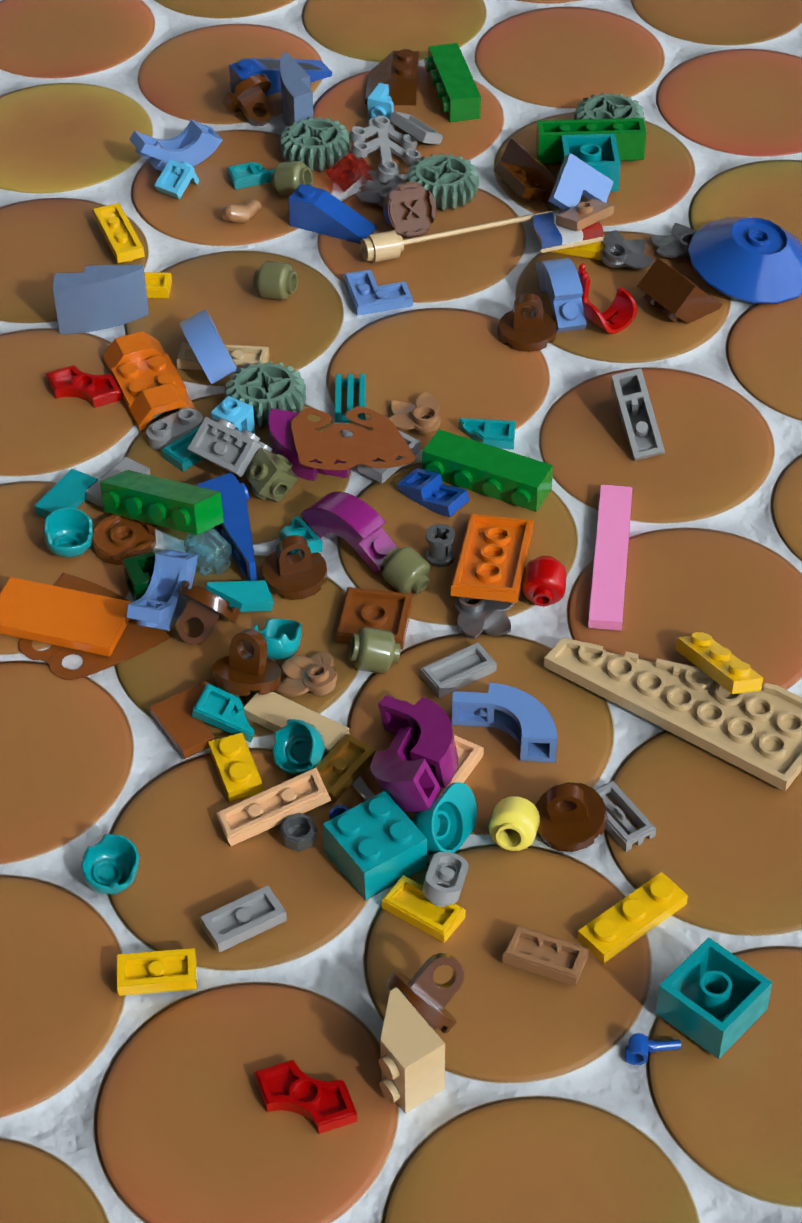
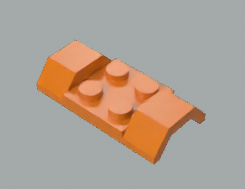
[103,331,196,431]

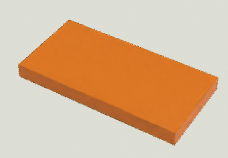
[451,514,534,603]
[0,577,132,657]

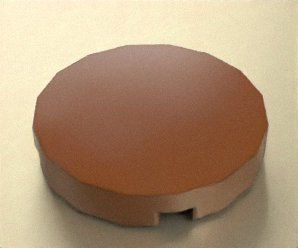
[92,514,156,565]

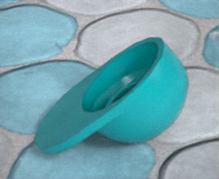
[414,782,477,854]

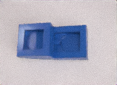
[397,468,470,517]

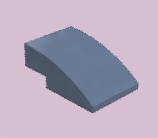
[280,52,314,127]
[53,264,149,334]

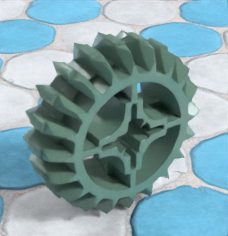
[574,92,645,123]
[280,116,351,172]
[406,153,479,211]
[225,360,306,429]

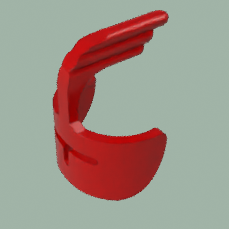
[578,264,637,334]

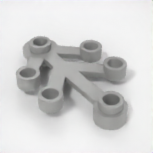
[350,116,421,184]

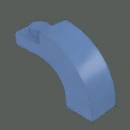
[129,119,222,171]
[535,258,587,333]
[179,309,237,384]
[127,549,198,631]
[452,683,557,763]

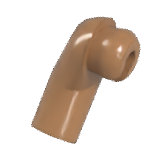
[221,199,261,223]

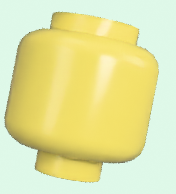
[489,796,540,851]

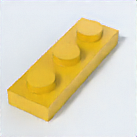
[93,203,145,263]
[675,632,763,694]
[577,872,688,964]

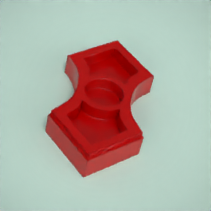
[45,365,123,408]
[254,1060,358,1134]

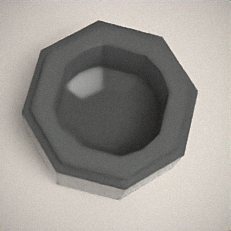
[280,813,317,852]

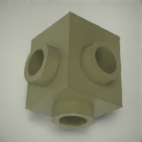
[244,448,298,503]

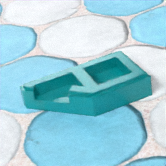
[227,162,275,190]
[459,418,516,450]
[279,516,323,555]
[192,683,255,742]

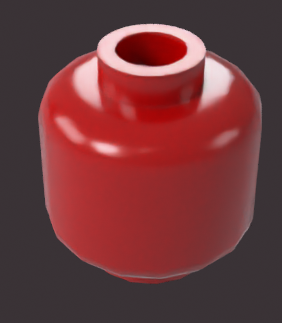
[522,556,567,607]

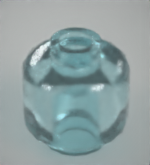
[184,528,232,576]

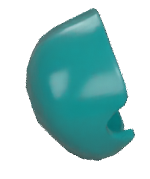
[44,507,93,558]
[249,618,303,660]
[273,719,325,775]
[81,834,140,894]

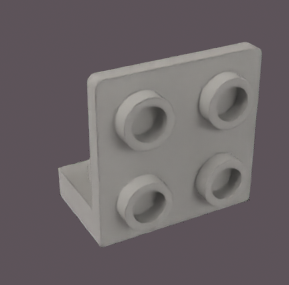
[188,417,272,477]

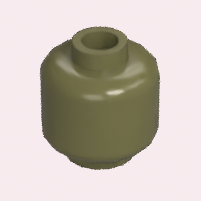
[271,161,313,197]
[253,261,298,300]
[381,547,431,594]
[348,627,401,674]

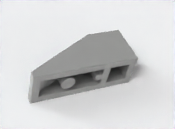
[611,368,665,461]

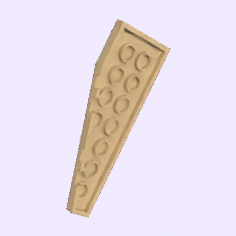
[544,637,802,791]

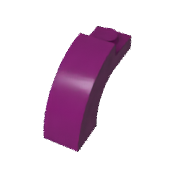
[269,408,351,481]
[301,492,397,574]
[378,695,458,788]
[371,726,441,812]

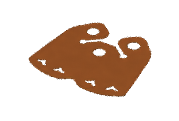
[291,406,417,470]

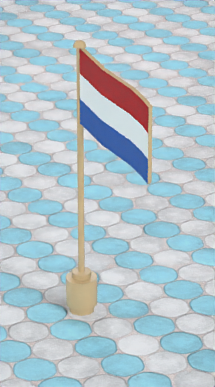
[361,209,604,263]

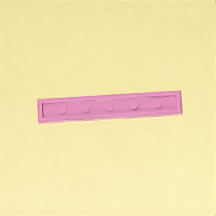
[588,485,633,631]

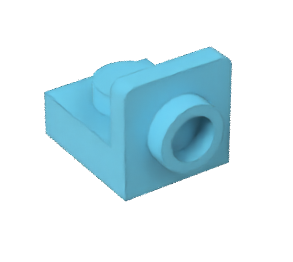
[367,83,394,121]
[154,159,200,199]
[211,396,255,434]

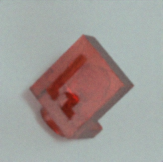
[326,152,374,192]

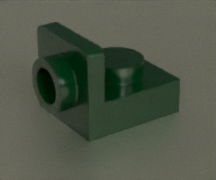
[123,551,156,601]

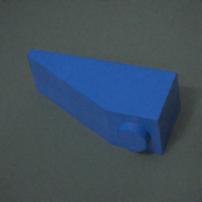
[288,184,376,244]

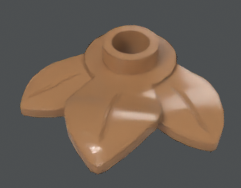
[388,392,441,433]
[275,652,337,697]

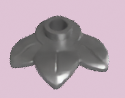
[356,176,404,208]
[650,223,695,258]
[601,230,654,270]
[455,597,515,639]

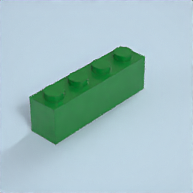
[424,43,481,122]
[536,118,646,164]
[422,429,553,512]
[100,470,224,535]

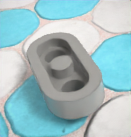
[146,408,203,450]
[422,852,469,907]

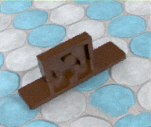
[494,139,560,210]

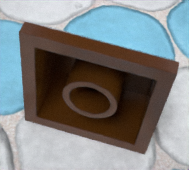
[365,49,419,106]
[637,258,723,324]

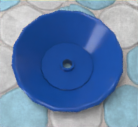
[688,217,802,304]

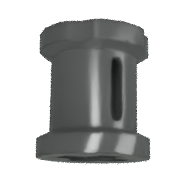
[426,524,455,567]

